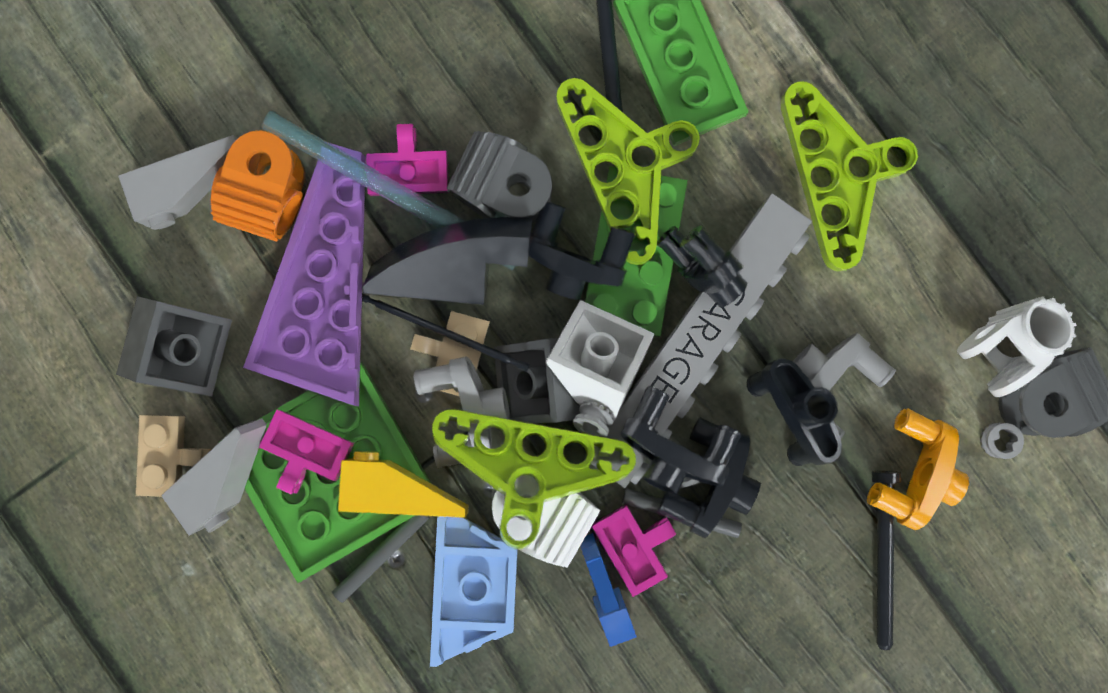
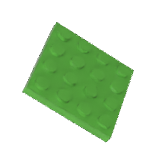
[219,361,432,583]

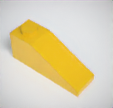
[338,451,469,518]

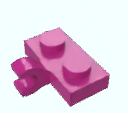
[366,124,449,196]
[259,409,354,494]
[592,504,676,597]

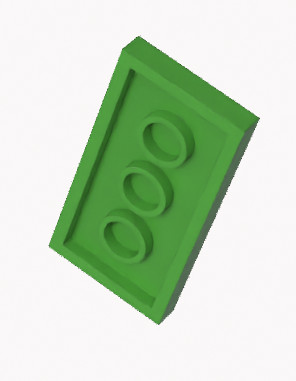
[613,0,749,146]
[585,166,688,337]

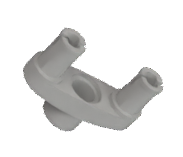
[793,333,896,439]
[414,357,510,468]

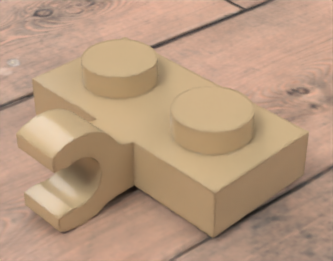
[410,311,490,396]
[136,415,211,497]

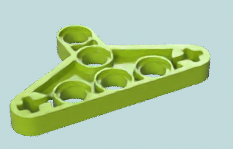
[556,78,700,265]
[780,81,918,271]
[432,410,636,549]

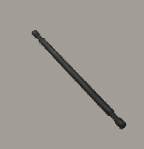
[362,293,530,372]

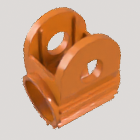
[211,131,305,242]

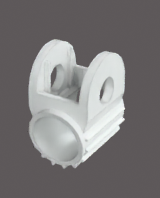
[957,296,1076,397]
[492,475,600,568]

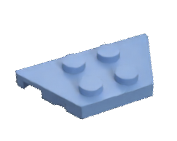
[430,516,518,667]

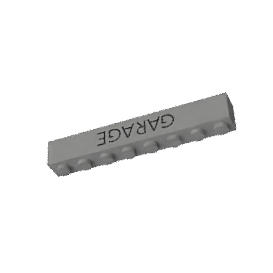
[584,193,812,488]

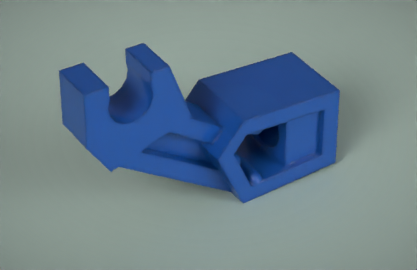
[580,533,637,647]

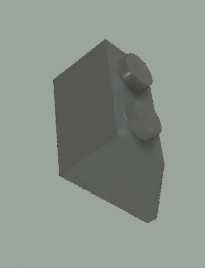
[116,296,232,396]
[494,338,581,424]

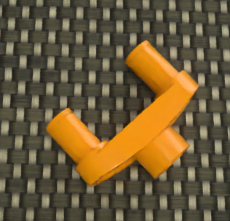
[867,408,969,530]

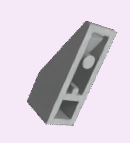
[118,135,237,230]
[161,418,267,535]

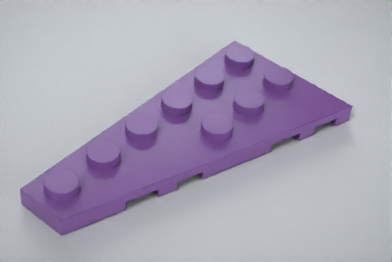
[243,142,366,407]

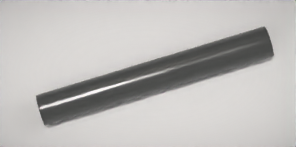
[622,488,742,538]
[332,515,430,603]

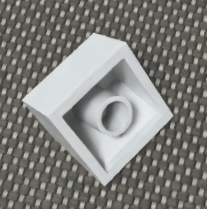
[547,300,654,418]

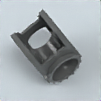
[446,131,552,223]
[999,347,1108,438]

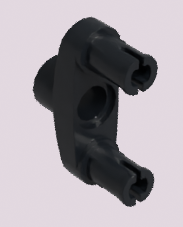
[529,201,636,300]
[657,225,748,308]
[746,358,842,466]
[620,386,741,494]
[658,417,761,538]

